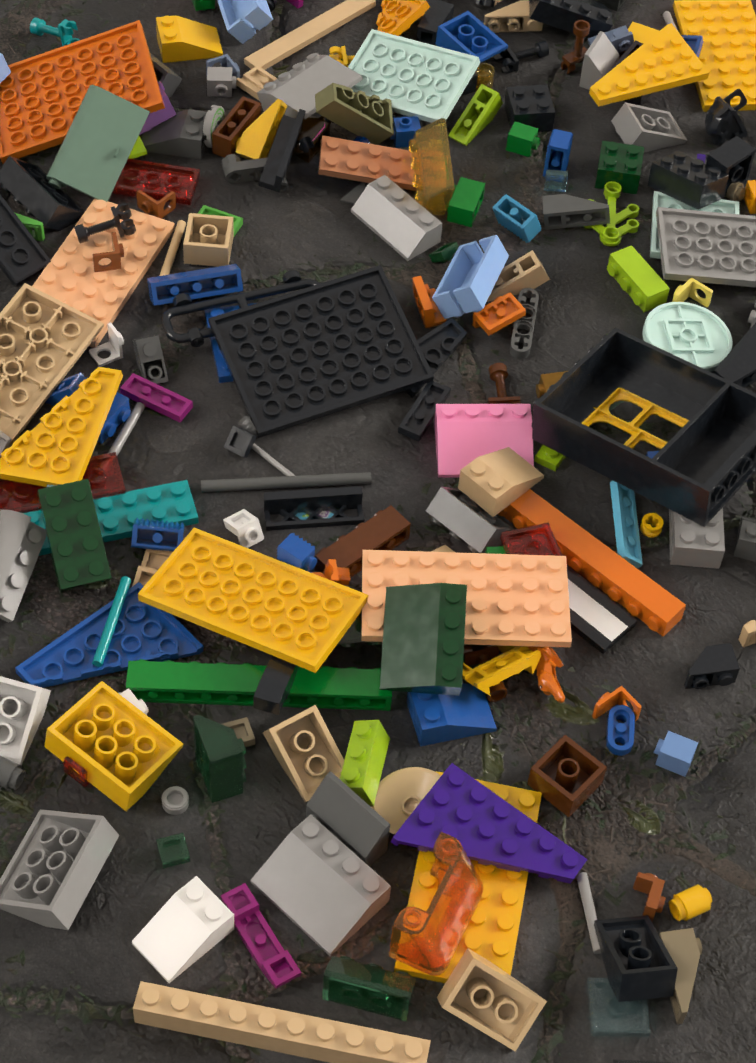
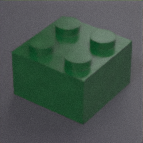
[595,140,644,194]

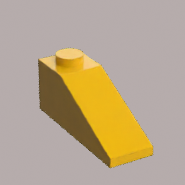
[235,99,287,160]

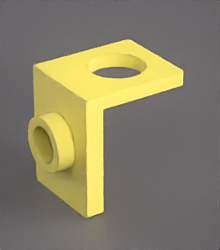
[672,278,713,307]

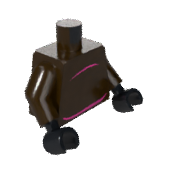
[292,116,334,163]

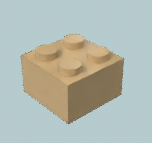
[183,213,234,267]

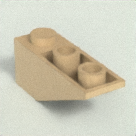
[484,0,543,33]

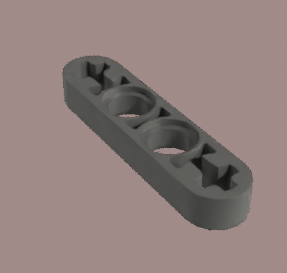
[510,288,539,359]

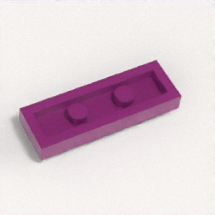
[120,373,193,423]

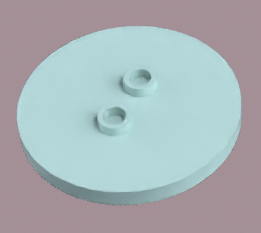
[642,302,733,372]

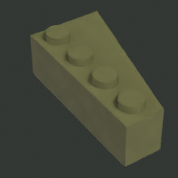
[315,83,394,145]

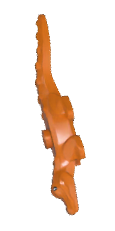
[528,646,565,703]

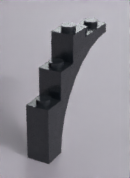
[417,0,454,46]

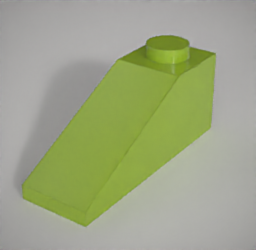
[448,84,503,146]

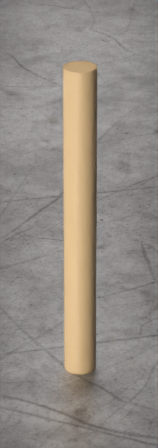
[159,220,186,276]

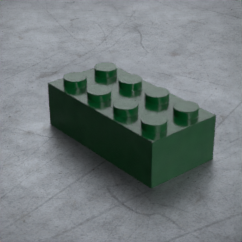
[37,479,112,592]

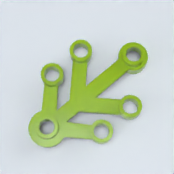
[583,181,640,246]

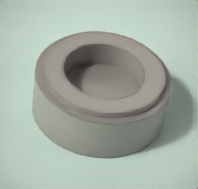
[161,786,189,815]

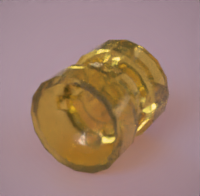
[475,63,495,90]

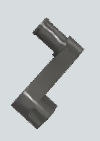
[221,154,289,192]

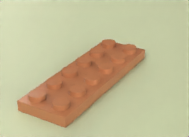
[318,135,448,196]

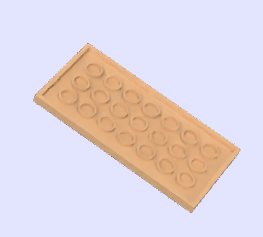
[32,199,175,348]
[361,550,572,648]

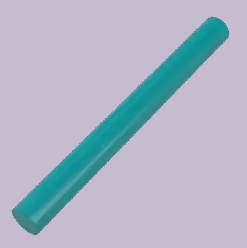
[92,576,131,667]

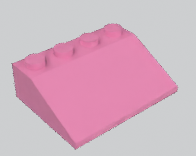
[434,404,534,478]

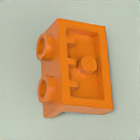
[412,276,447,328]
[472,292,526,336]

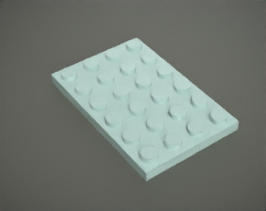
[348,29,480,126]

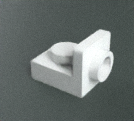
[223,509,264,548]

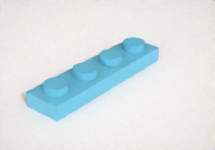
[610,480,643,568]

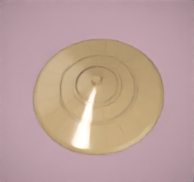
[371,767,441,834]

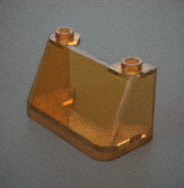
[389,832,484,976]

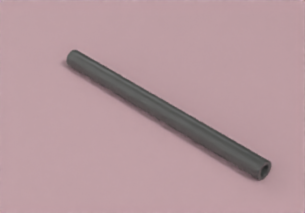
[201,472,372,492]

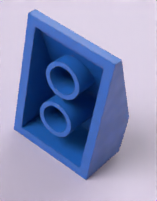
[435,11,508,63]
[407,683,497,746]

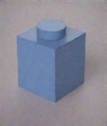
[654,731,698,777]

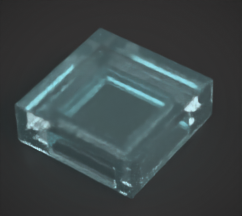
[544,170,568,192]

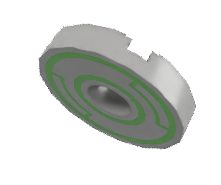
[203,105,225,148]

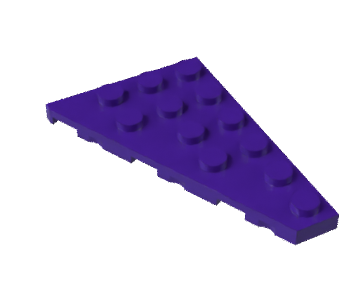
[391,763,587,884]

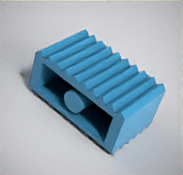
[493,194,542,243]

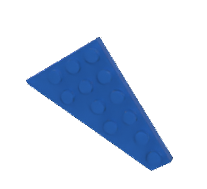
[15,582,203,688]

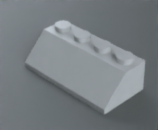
[351,175,442,261]

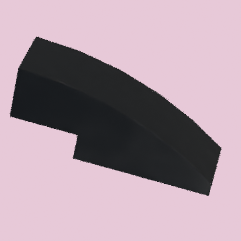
[253,656,299,715]

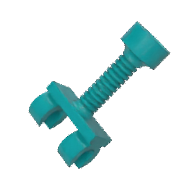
[30,18,80,46]

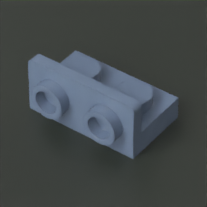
[588,25,634,53]

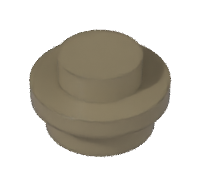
[727,182,746,201]

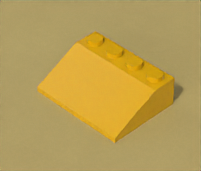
[44,681,183,811]

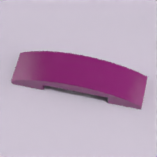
[220,883,301,988]

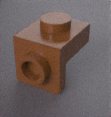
[633,872,666,922]

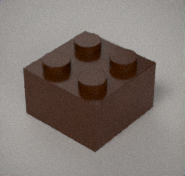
[527,735,607,817]

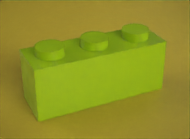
[607,245,670,312]
[340,720,390,806]

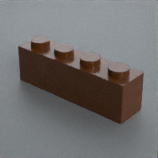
[315,505,411,578]

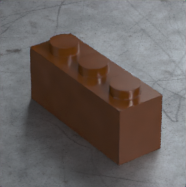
[212,96,261,158]

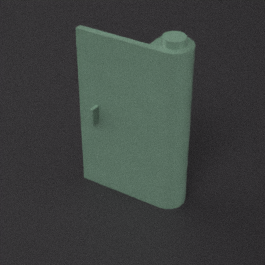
[46,85,150,202]

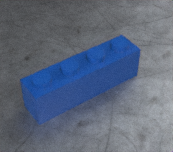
[147,264,243,306]

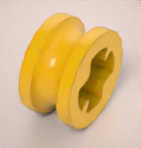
[640,513,664,538]

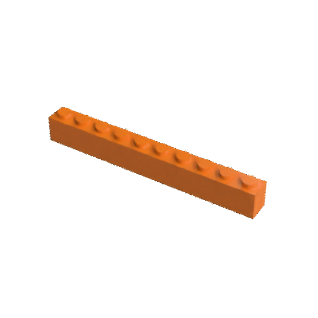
[498,489,686,636]

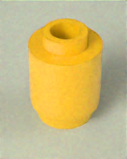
[668,884,712,921]

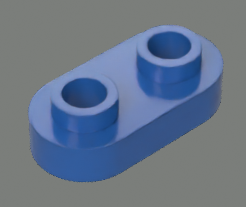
[606,705,635,756]

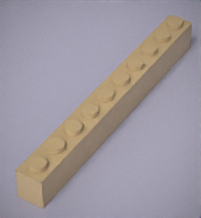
[133,981,431,1063]

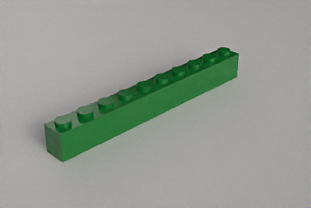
[126,659,392,711]

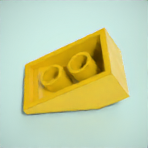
[156,15,223,63]

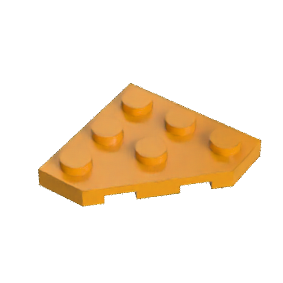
[376,0,430,36]

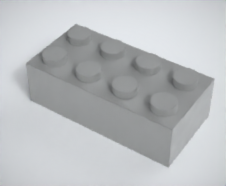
[669,507,725,569]

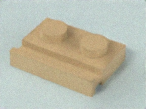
[236,65,277,101]

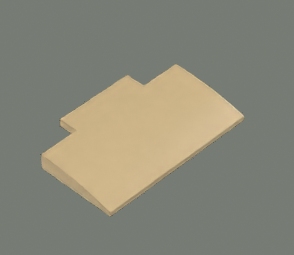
[0,283,104,448]

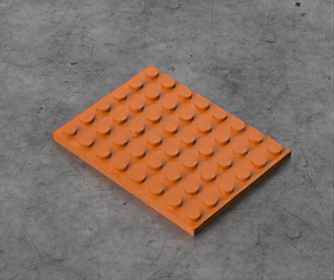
[0,20,165,164]

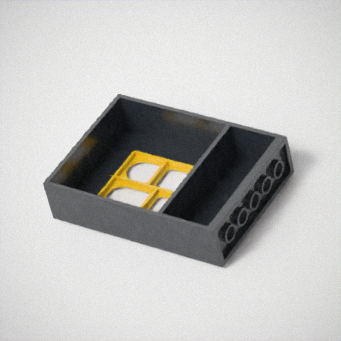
[531,327,756,527]

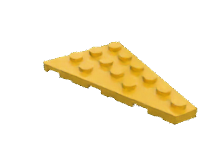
[589,23,709,107]
[0,367,123,487]

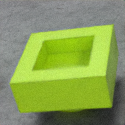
[534,445,566,471]

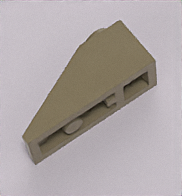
[659,928,702,1024]

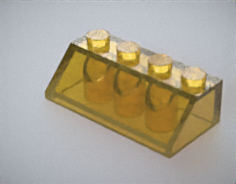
[409,118,454,215]

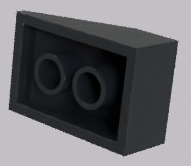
[594,915,678,1002]

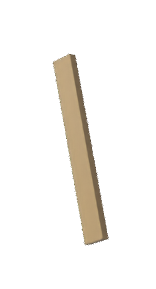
[244,0,376,70]

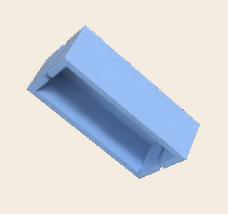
[217,0,273,44]
[432,235,509,319]

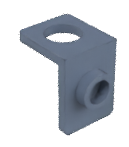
[206,54,240,86]

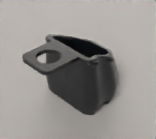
[705,89,747,146]

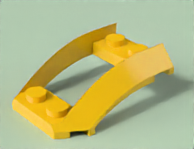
[462,645,541,696]

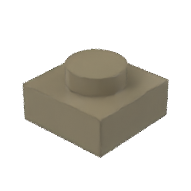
[222,717,255,751]

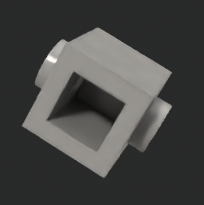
[207,67,237,97]

